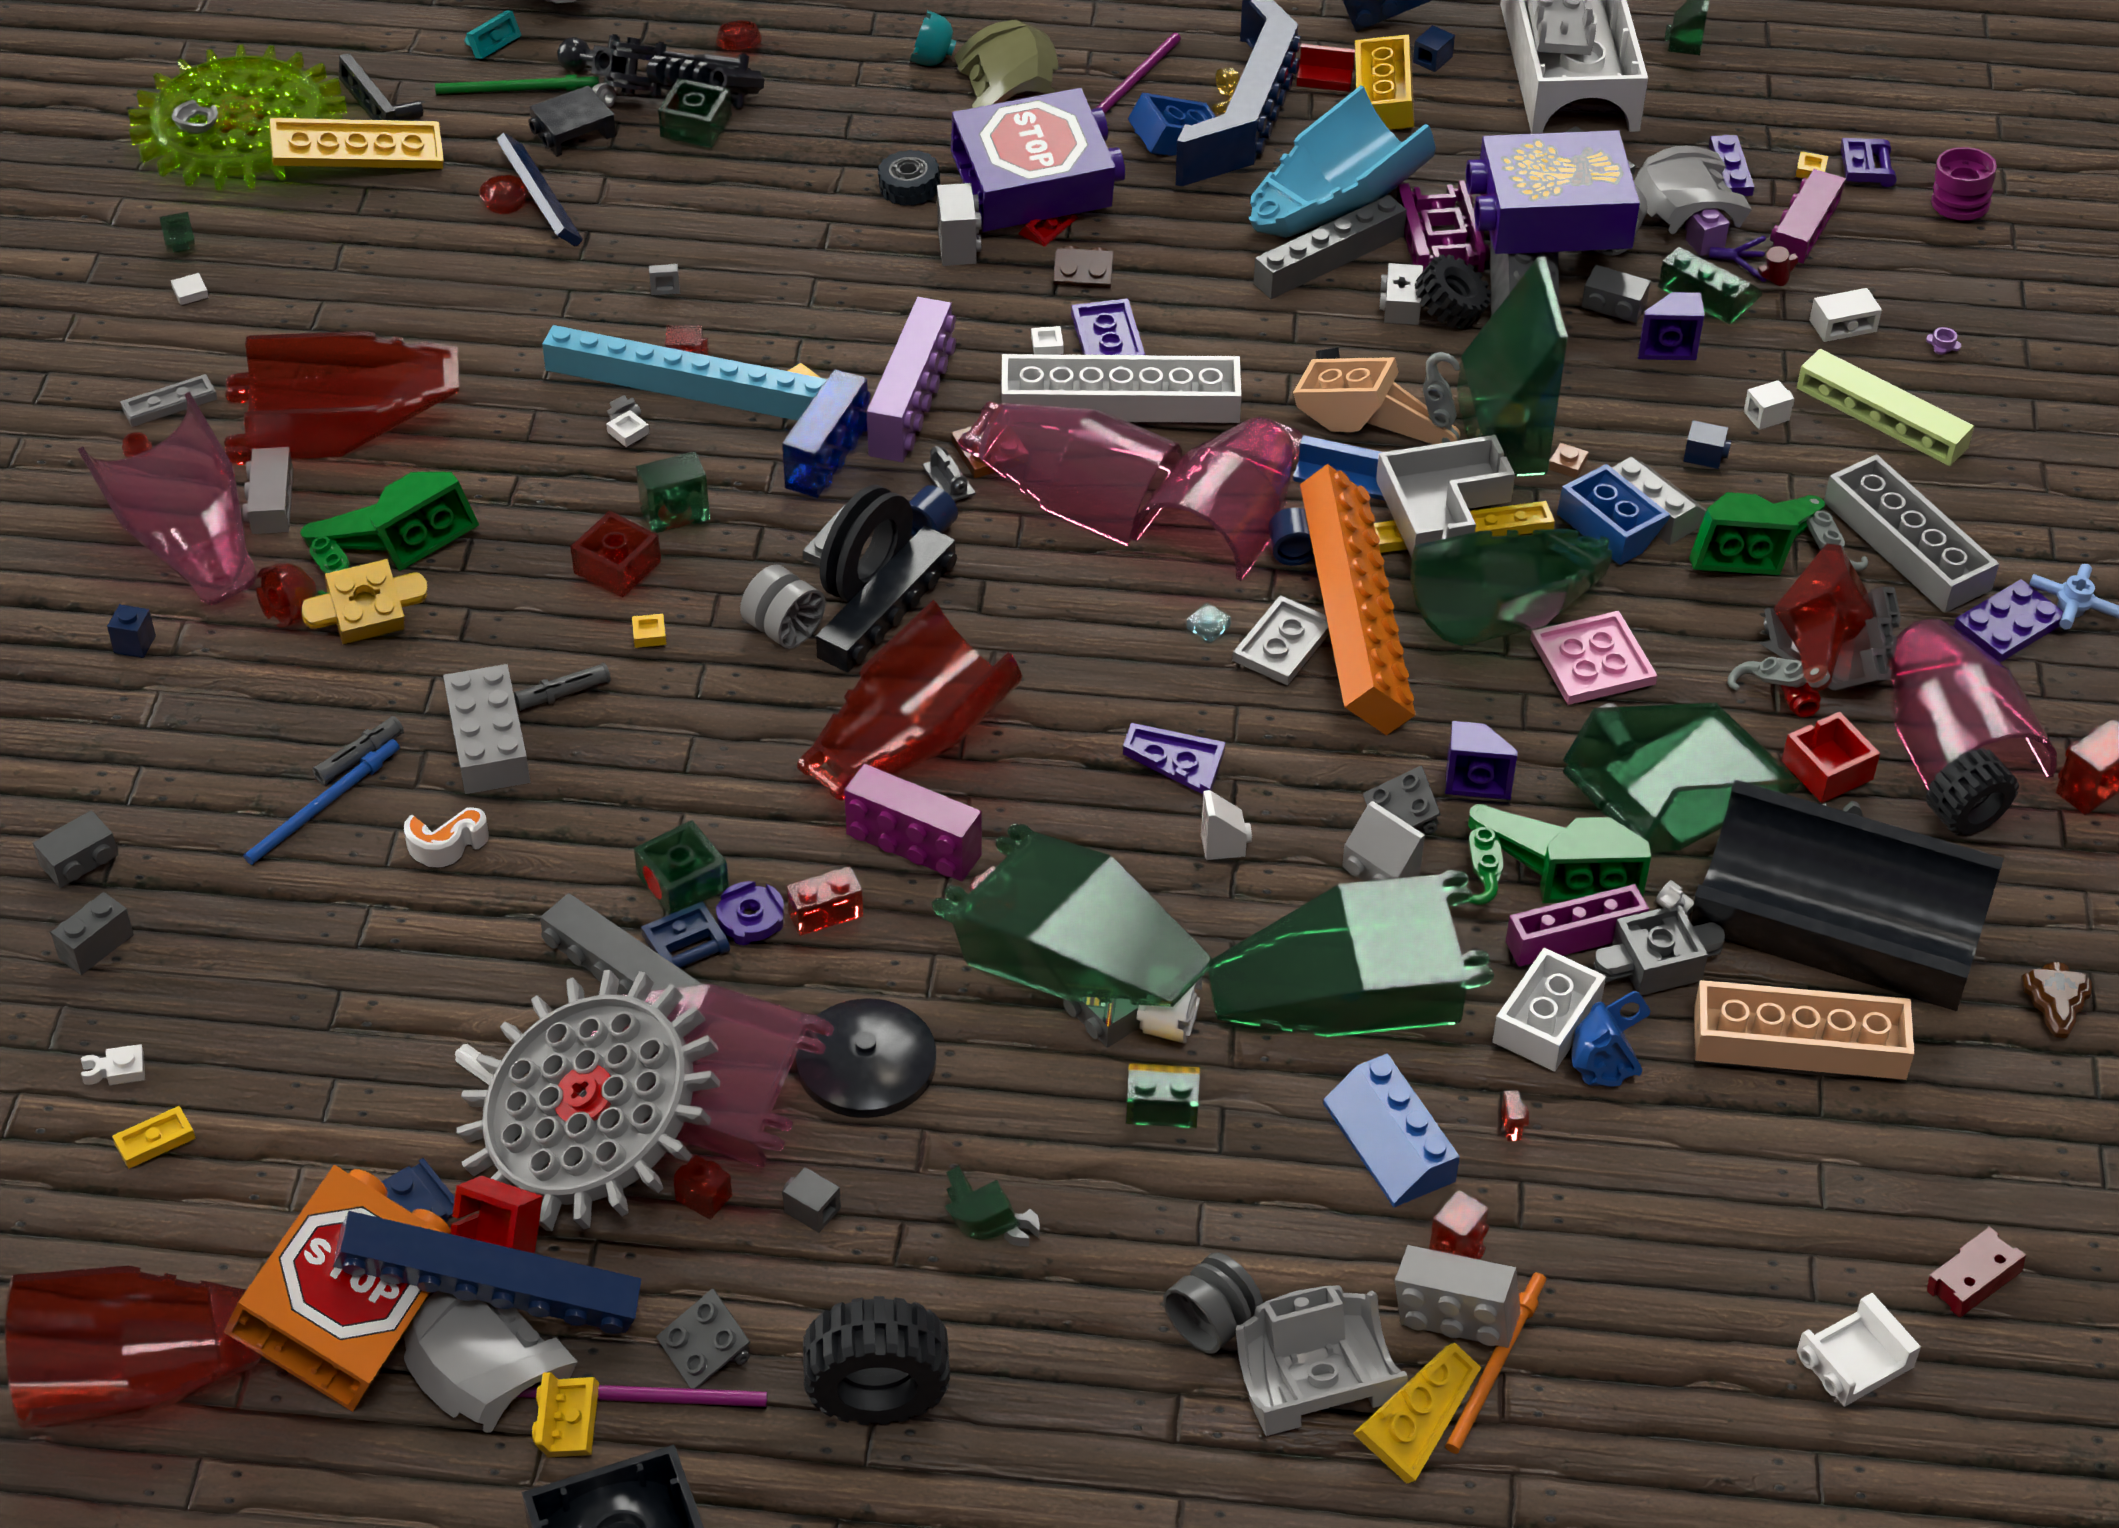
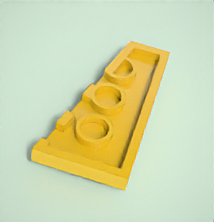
[1353,1343,1481,1484]

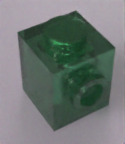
[159,212,195,252]

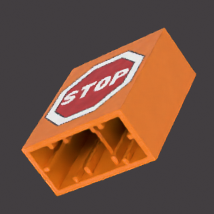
[224,1165,451,1412]

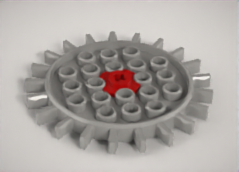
[457,970,720,1231]

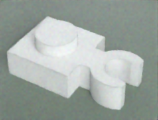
[81,1044,145,1085]

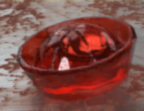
[716,20,762,50]
[479,175,528,214]

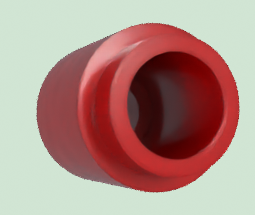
[1781,682,1821,717]

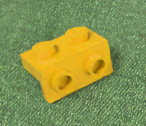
[532,1372,599,1458]

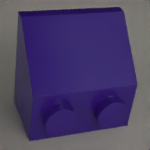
[1637,292,1704,360]
[1445,721,1518,800]

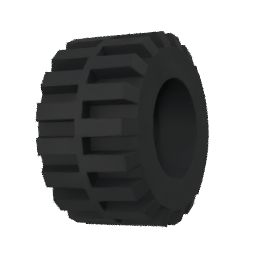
[1926,748,2019,836]

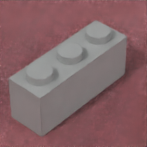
[243,447,294,534]

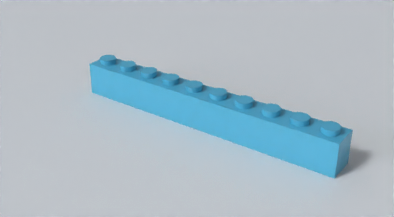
[542,325,834,426]

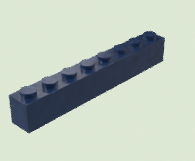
[333,1211,641,1334]

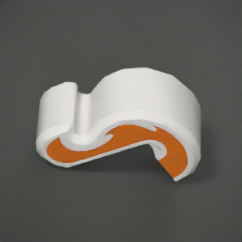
[404,807,489,867]

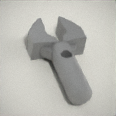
[982,1193,1040,1246]

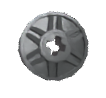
[1163,1252,1263,1353]

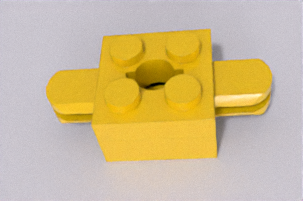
[302,559,427,645]

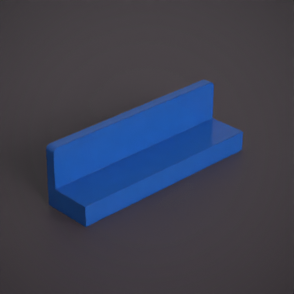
[1293,435,1385,501]

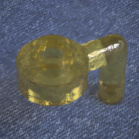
[1212,66,1240,115]

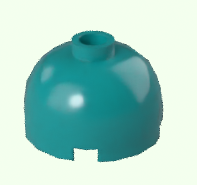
[910,10,957,66]

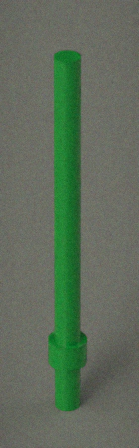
[435,74,600,94]

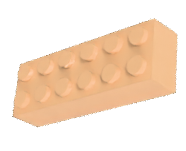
[1694,980,1914,1080]

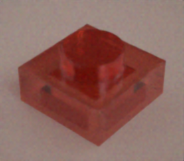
[1501,1091,1529,1141]

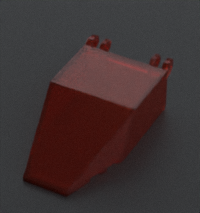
[224,331,459,465]

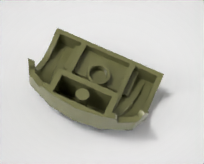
[954,20,1058,108]

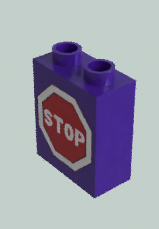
[951,88,1125,232]

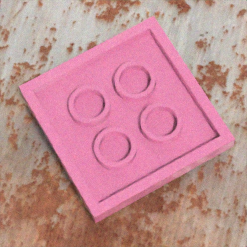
[1530,611,1658,705]

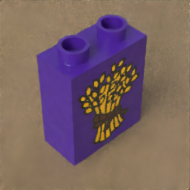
[1466,130,1640,254]

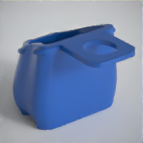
[1572,991,1651,1086]

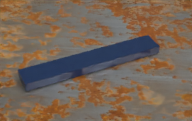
[497,132,583,246]

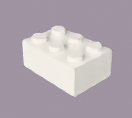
[1492,948,1606,1072]

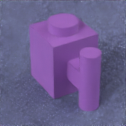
[1685,208,1730,256]

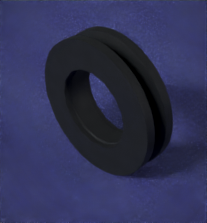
[820,485,913,603]

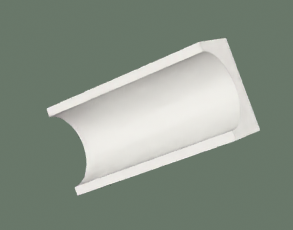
[1500,0,1648,134]

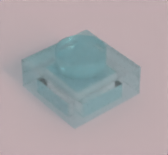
[1187,603,1231,643]

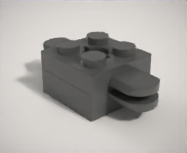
[1593,904,1725,995]

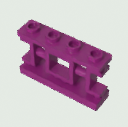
[1396,180,1489,272]

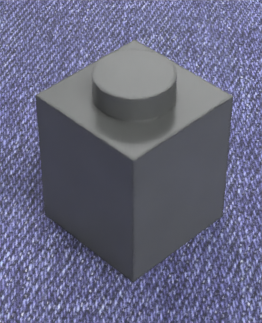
[782,1167,841,1233]

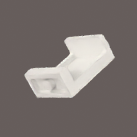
[1797,1293,1921,1407]

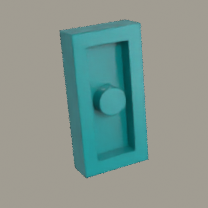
[464,10,522,59]

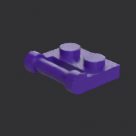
[1840,138,1897,187]

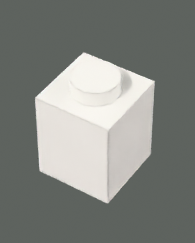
[1744,380,1794,430]

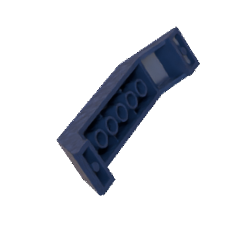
[1175,0,1301,186]

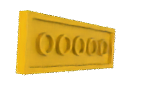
[269,118,444,169]

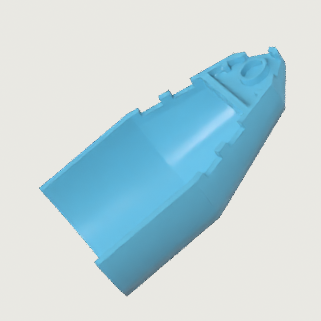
[1249,85,1436,238]

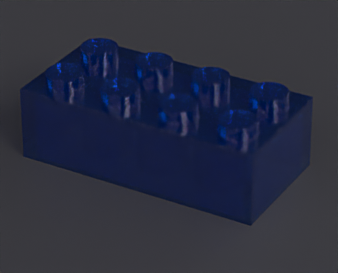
[782,369,871,498]

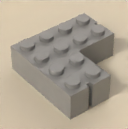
[1376,435,1515,561]

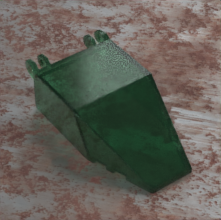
[931,823,1214,1007]
[1206,870,1494,1037]

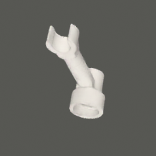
[1655,880,1694,917]

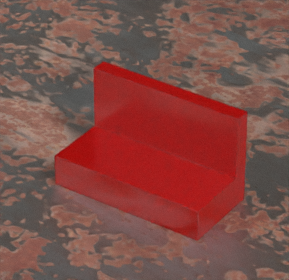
[1296,44,1355,92]

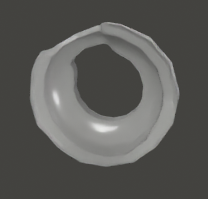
[172,100,218,134]

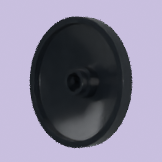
[796,998,936,1118]

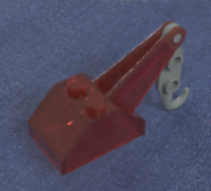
[1728,543,1873,691]

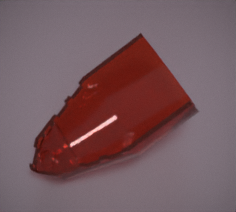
[5,1265,263,1430]

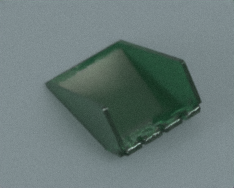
[1457,257,1568,476]
[1563,703,1801,853]

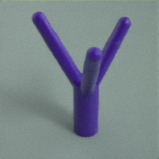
[1709,236,1767,282]

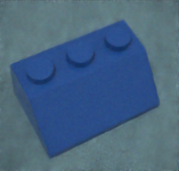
[1557,464,1670,565]

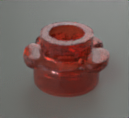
[122,432,152,460]

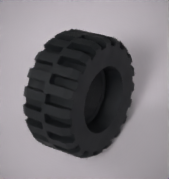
[803,1296,950,1425]

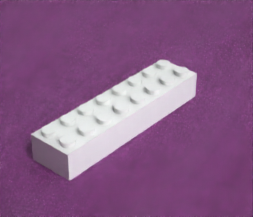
[1002,354,1241,423]

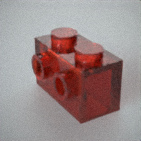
[786,866,863,936]
[1429,1190,1489,1260]

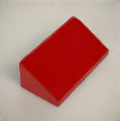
[1018,214,1078,247]

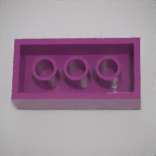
[844,764,982,882]

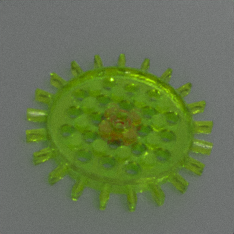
[128,44,347,190]

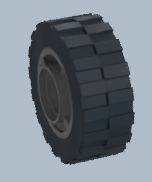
[878,150,941,206]

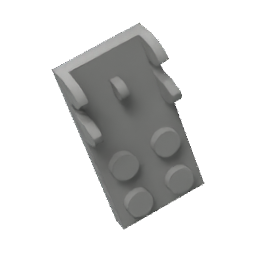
[1527,0,1596,55]

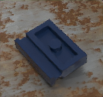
[381,1158,455,1223]

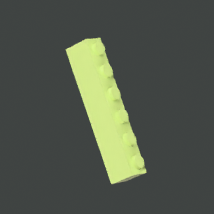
[1797,349,1974,466]

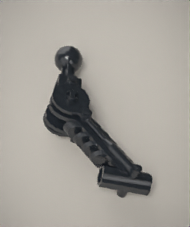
[557,34,765,109]

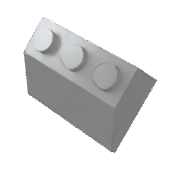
[1612,457,1706,546]

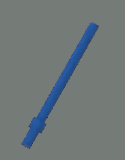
[244,739,400,865]

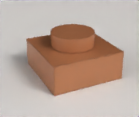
[1548,442,1589,479]

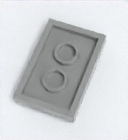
[1232,595,1330,686]

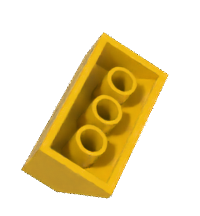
[1355,34,1414,129]

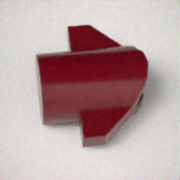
[1758,246,1798,286]

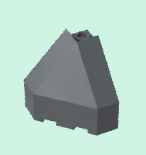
[1760,587,1901,690]

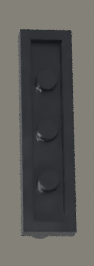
[339,53,423,121]

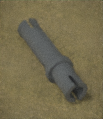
[514,662,611,712]
[312,716,404,785]

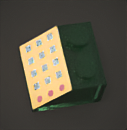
[1126,1063,1200,1128]

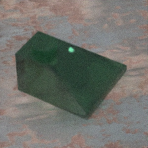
[1664,0,1709,56]

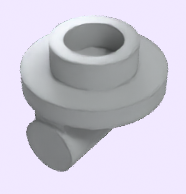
[607,395,641,421]

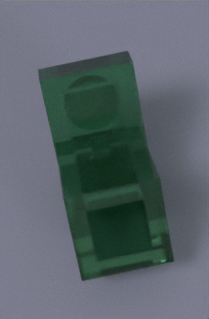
[945,1166,1020,1240]

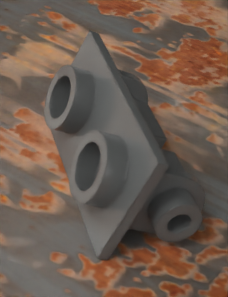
[922,446,976,502]

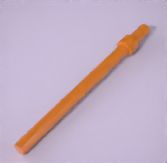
[1445,1273,1547,1454]

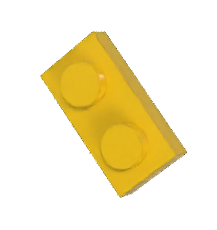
[112,1106,196,1169]

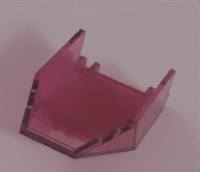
[560,984,834,1167]

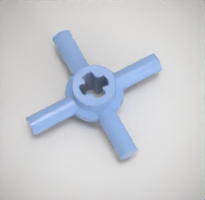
[2029,564,2119,629]

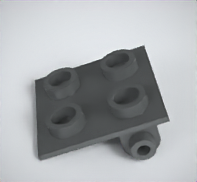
[1363,765,1441,834]
[656,1288,751,1389]

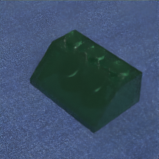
[1658,247,1762,324]

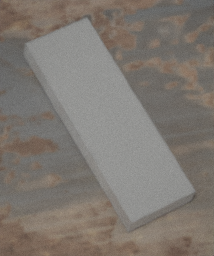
[120,374,217,427]

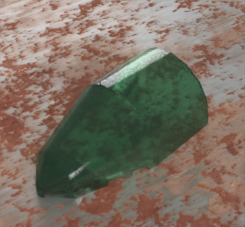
[1411,529,1612,646]

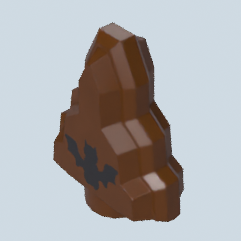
[2021,962,2092,1038]

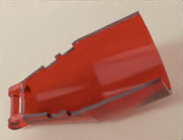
[797,600,1023,801]

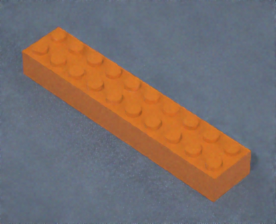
[1300,464,1416,736]

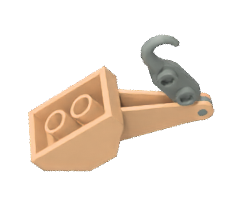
[1293,352,1460,445]

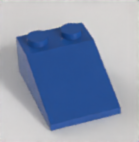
[1128,92,1216,156]

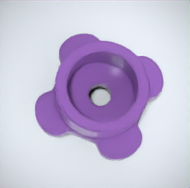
[1926,327,1961,355]

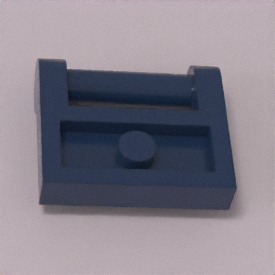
[641,901,730,968]

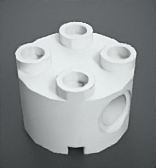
[1137,966,1202,1043]

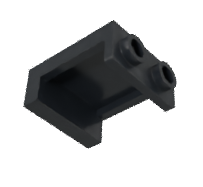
[528,85,616,157]

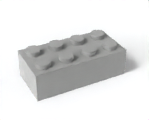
[443,664,530,794]

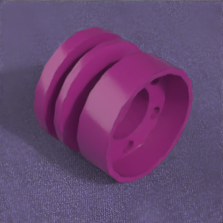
[1931,147,1997,220]

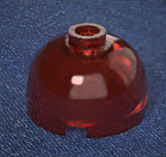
[256,563,316,628]

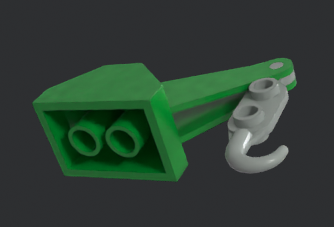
[1689,492,1868,575]

